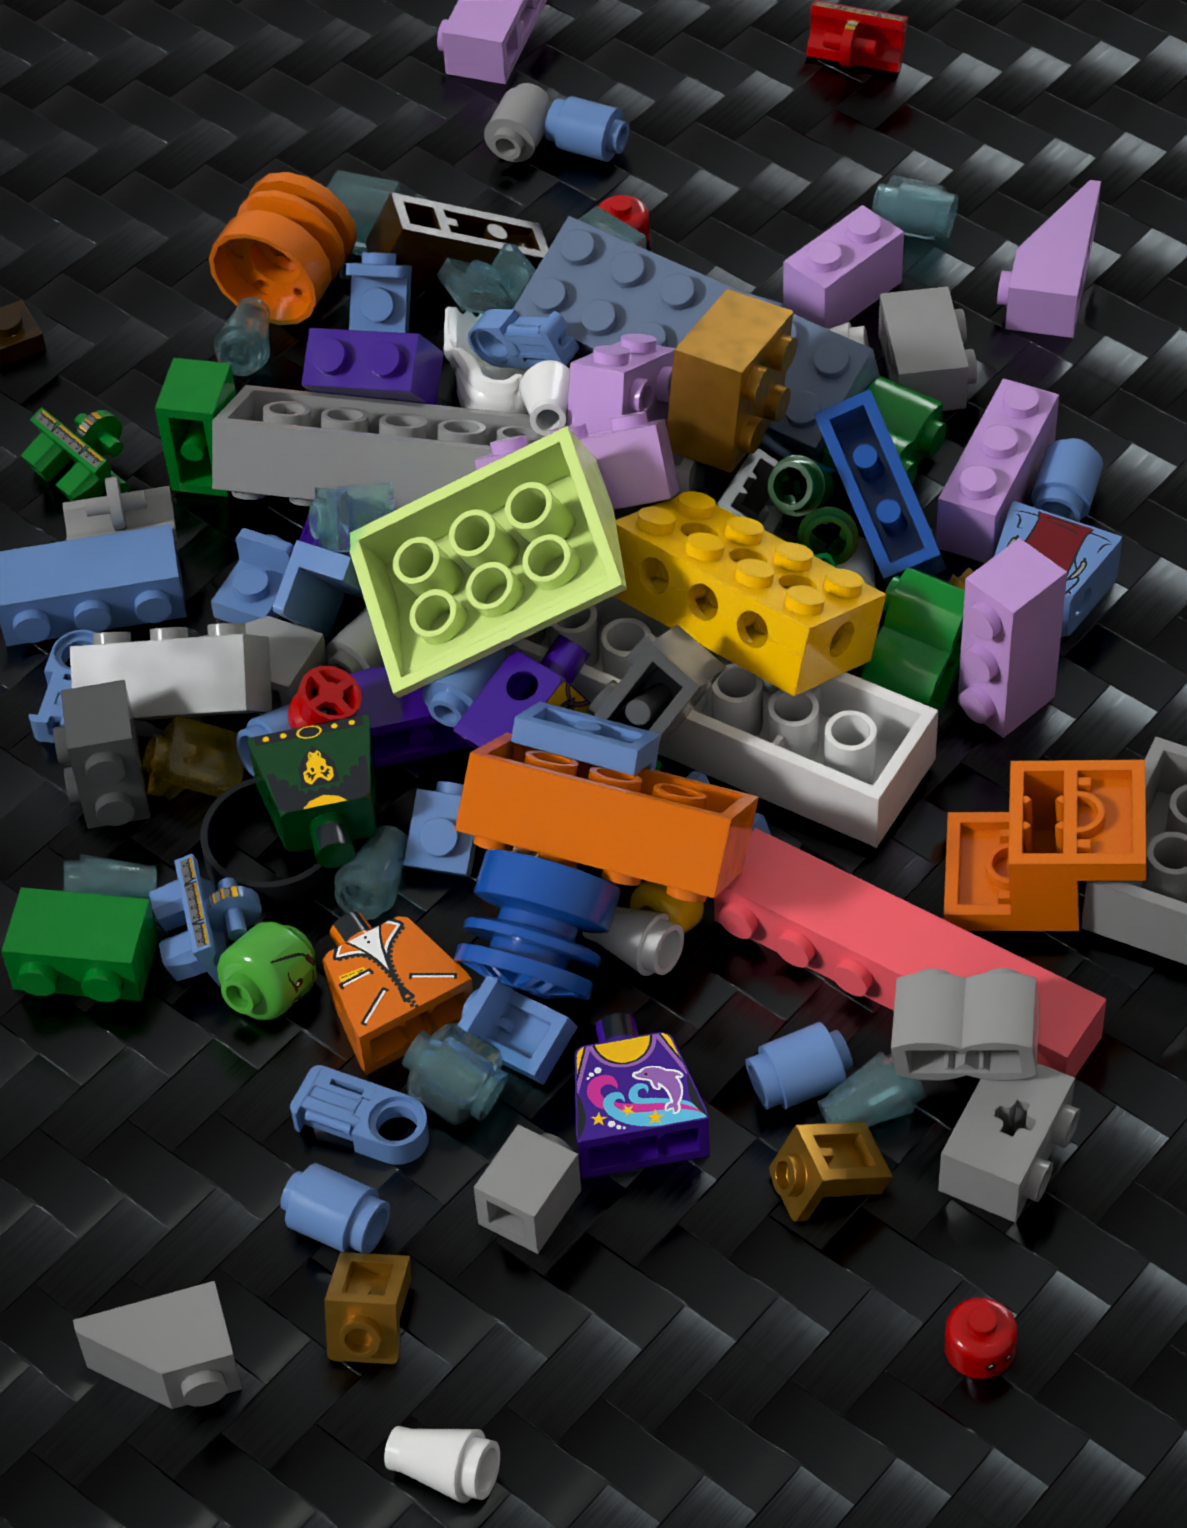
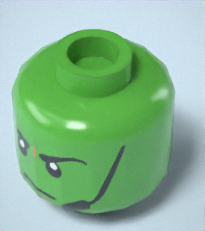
[217,922,317,1020]

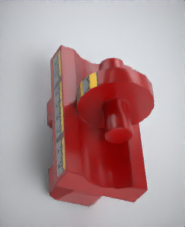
[806,0,908,73]

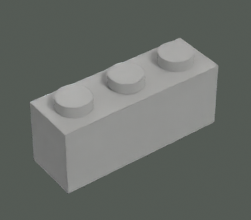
[70,623,272,721]

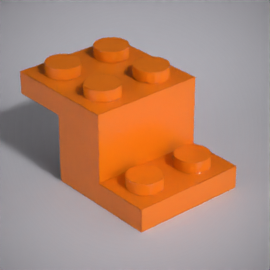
[944,760,1146,931]

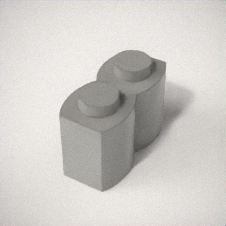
[891,968,1040,1081]

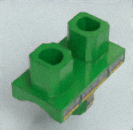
[21,407,131,501]

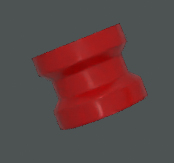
[287,666,362,729]

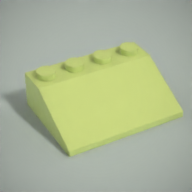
[345,426,627,698]

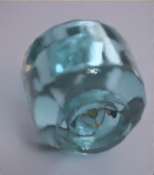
[402,1023,508,1125]

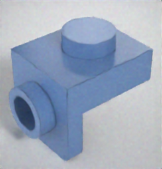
[403,781,476,878]
[457,975,578,1085]

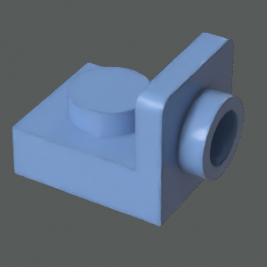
[346,252,412,333]
[211,528,294,623]

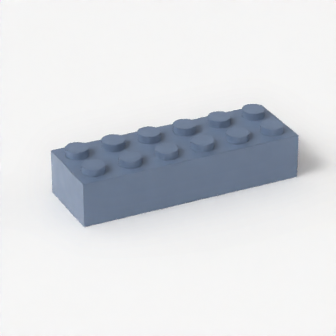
[513,216,880,464]

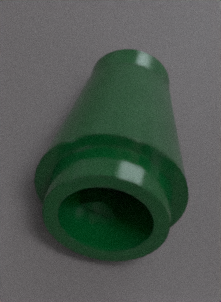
[768,455,843,517]
[797,504,859,565]

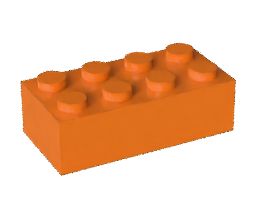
[454,732,759,903]

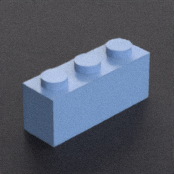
[0,524,187,647]

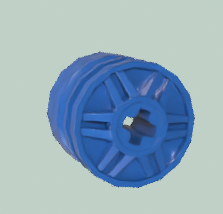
[453,849,622,1001]

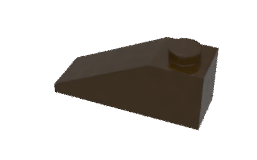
[365,192,549,289]

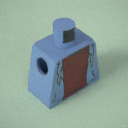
[995,501,1122,638]

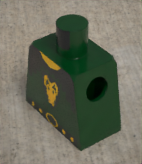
[247,714,376,868]

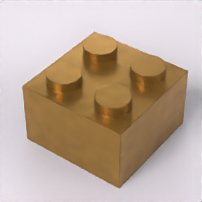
[667,289,797,473]

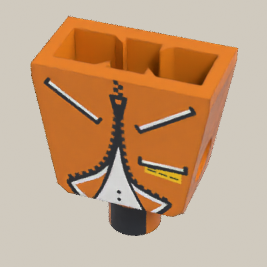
[323,912,473,1075]

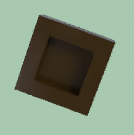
[0,300,47,367]

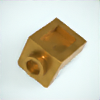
[769,1122,893,1221]
[324,1252,411,1364]

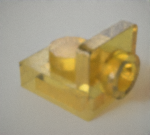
[143,715,244,797]

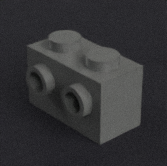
[588,625,726,753]
[53,680,151,829]

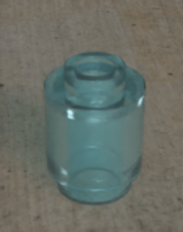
[872,175,958,241]

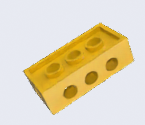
[613,491,886,697]

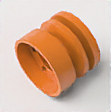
[209,172,357,325]

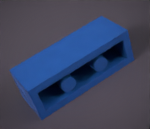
[814,389,947,586]

